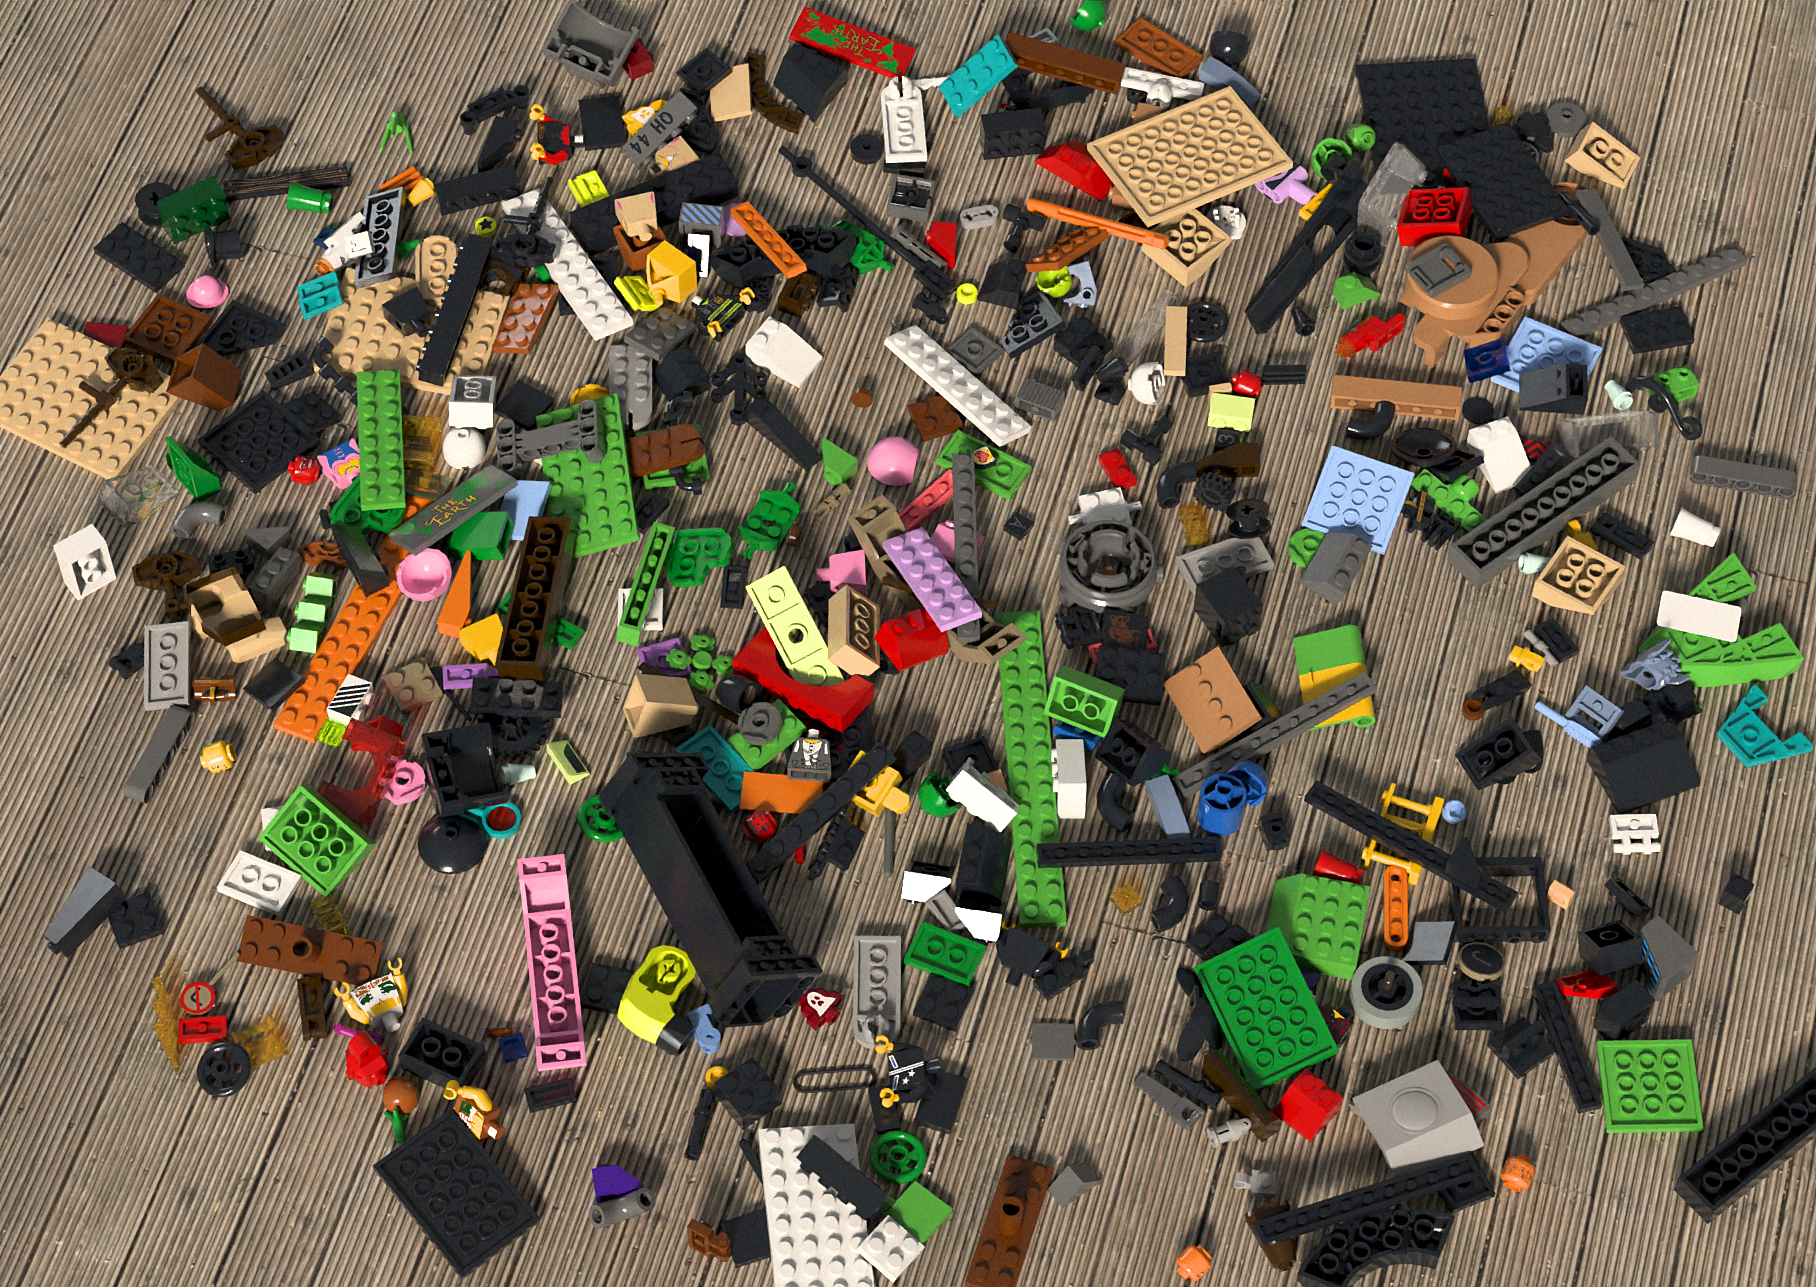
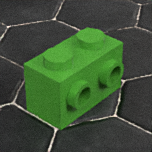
[1646,365,1699,403]

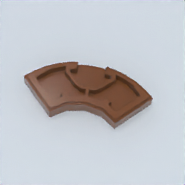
[297,541,348,570]

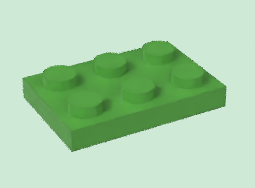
[727,699,807,772]

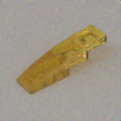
[151,975,180,1073]

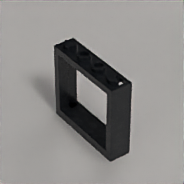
[1448,857,1551,944]

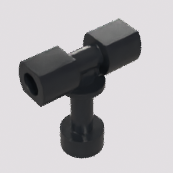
[1003,204,1046,252]
[1120,415,1173,466]

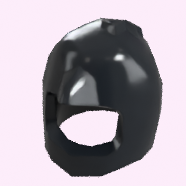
[715,674,765,714]

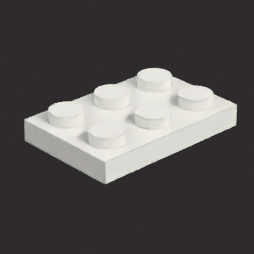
[217,850,302,917]

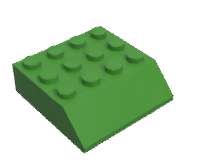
[1267,873,1370,980]

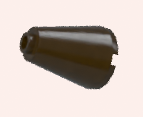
[1244,1200,1297,1272]

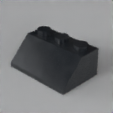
[330,524,390,597]
[1095,717,1171,787]
[955,823,1012,901]

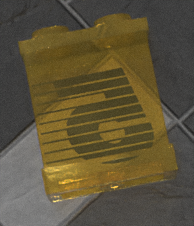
[402,414,443,472]

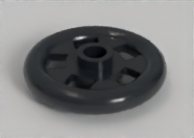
[1185,301,1229,343]
[197,1041,251,1098]

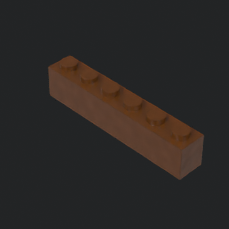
[1005,32,1125,95]

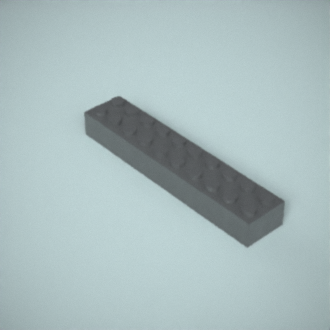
[1447,436,1641,588]

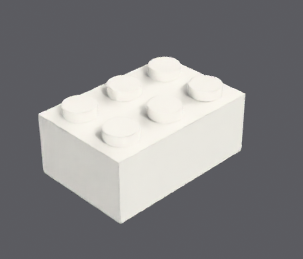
[449,375,496,429]
[53,524,116,601]

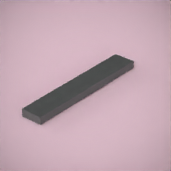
[1575,188,1644,291]

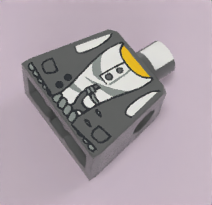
[787,729,831,783]

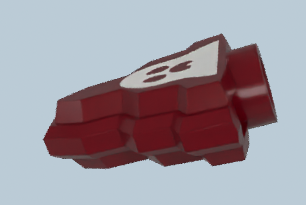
[797,988,844,1031]

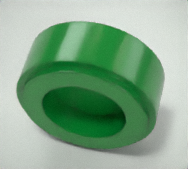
[534,265,551,284]

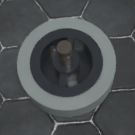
[1349,956,1423,1029]

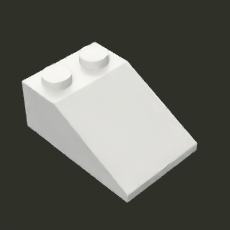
[746,316,823,388]
[1466,416,1530,494]

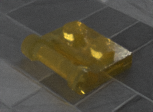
[227,1016,289,1070]

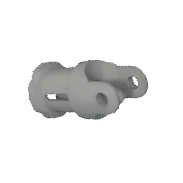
[1207,1118,1252,1149]

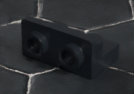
[816,267,857,313]

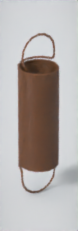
[479,1027,520,1038]

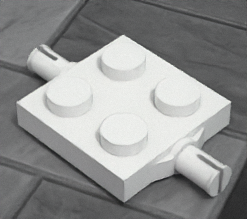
[1068,487,1142,526]

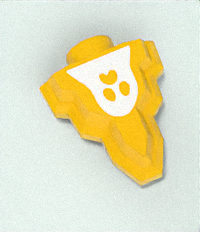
[622,99,667,136]

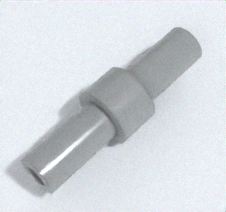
[1524,630,1558,667]

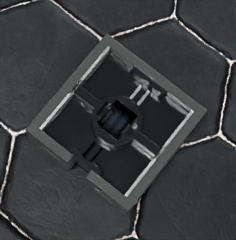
[887,174,936,223]

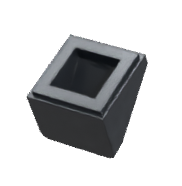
[1094,380,1126,406]

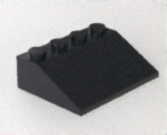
[1587,718,1700,815]

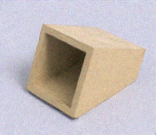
[623,674,698,738]

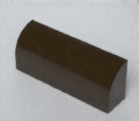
[1201,1050,1282,1143]

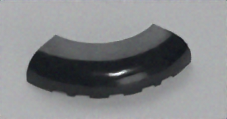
[709,225,856,289]
[1297,1207,1455,1287]

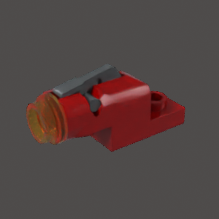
[1335,312,1406,358]

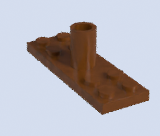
[237,915,384,986]
[965,1154,1054,1287]

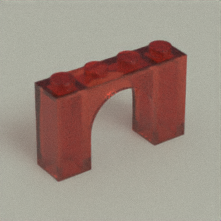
[318,717,406,825]

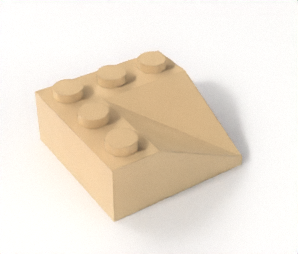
[1142,208,1232,287]
[1532,536,1626,615]

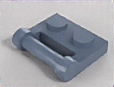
[1565,685,1624,743]

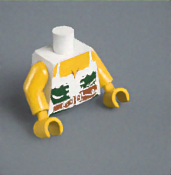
[334,957,408,1032]

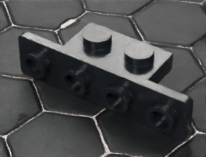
[807,800,866,881]

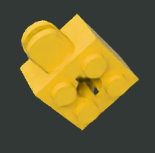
[848,750,911,818]

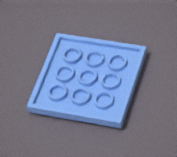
[1490,316,1603,393]
[1302,445,1415,555]

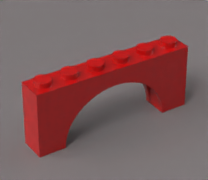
[732,627,874,732]

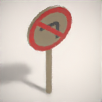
[180,952,240,1015]

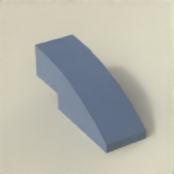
[1199,56,1261,110]
[1145,774,1191,839]

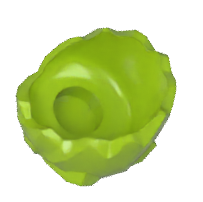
[1036,266,1073,298]

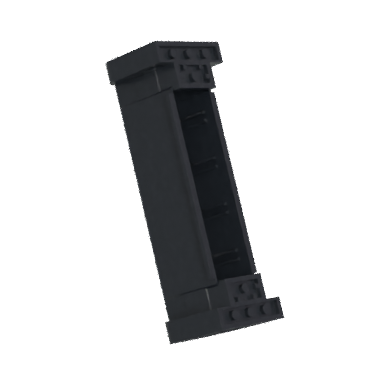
[598,753,823,1028]

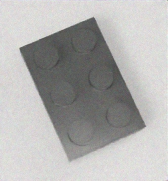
[624,306,696,361]

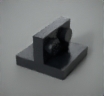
[1487,1017,1555,1080]

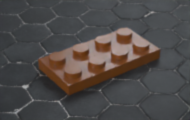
[1025,228,1109,272]
[492,283,560,354]

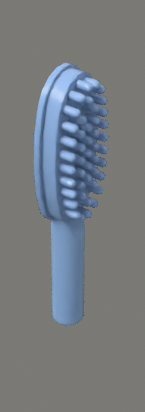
[1535,701,1603,749]

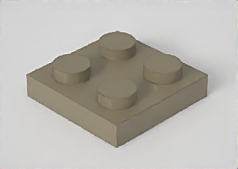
[383,657,443,715]

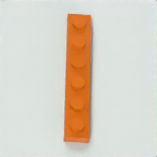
[730,201,807,279]

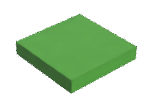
[884,1181,953,1245]

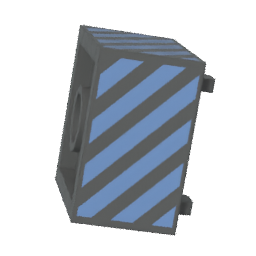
[679,202,725,252]

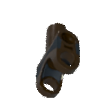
[480,253,529,298]

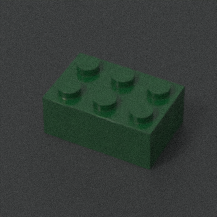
[157,176,230,244]

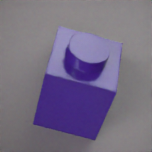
[592,1164,644,1204]

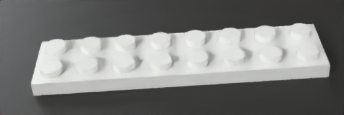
[884,325,1031,447]

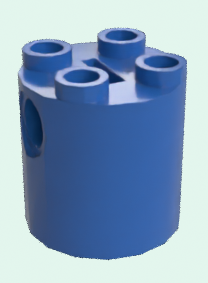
[1197,773,1247,837]

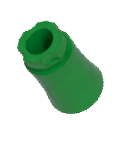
[287,181,333,214]

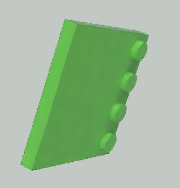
[1596,1039,1703,1133]

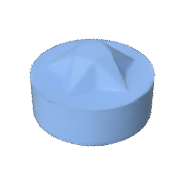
[1442,800,1466,824]

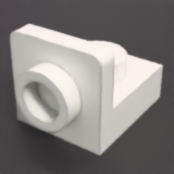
[345,231,375,259]

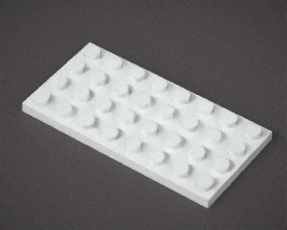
[757,1124,874,1287]

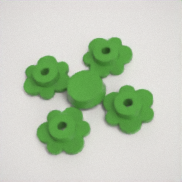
[666,633,734,692]

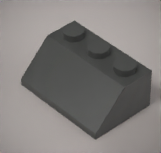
[1299,532,1373,605]

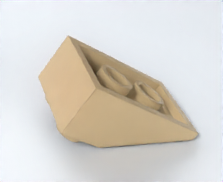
[1564,122,1640,189]

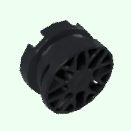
[741,280,770,313]

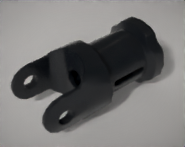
[912,292,948,324]

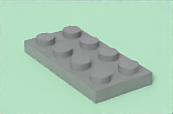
[1175,537,1274,596]
[144,621,191,711]

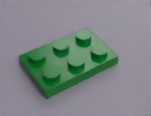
[904,921,987,987]

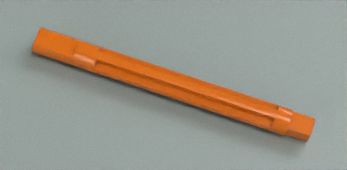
[1027,197,1169,249]

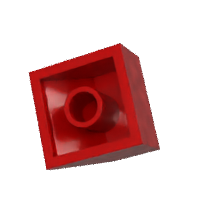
[1273,1068,1343,1142]

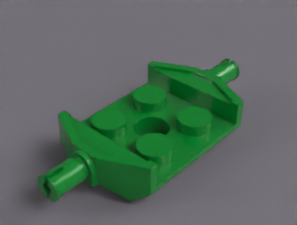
[817,220,895,275]
[738,481,800,559]

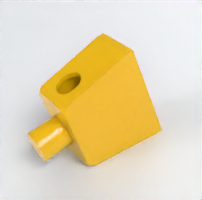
[459,613,503,668]

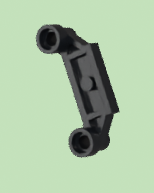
[460,85,530,135]

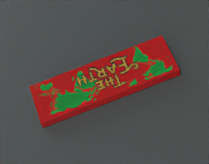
[789,7,916,82]

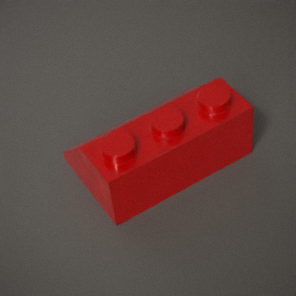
[874,607,949,672]

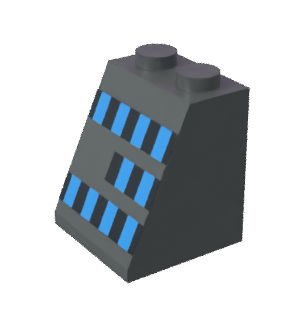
[1638,915,1699,1002]

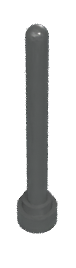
[883,785,900,878]

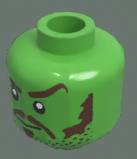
[1345,123,1376,151]

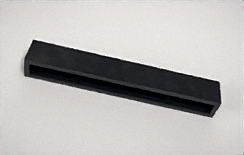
[416,233,493,387]

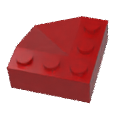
[1397,187,1472,247]

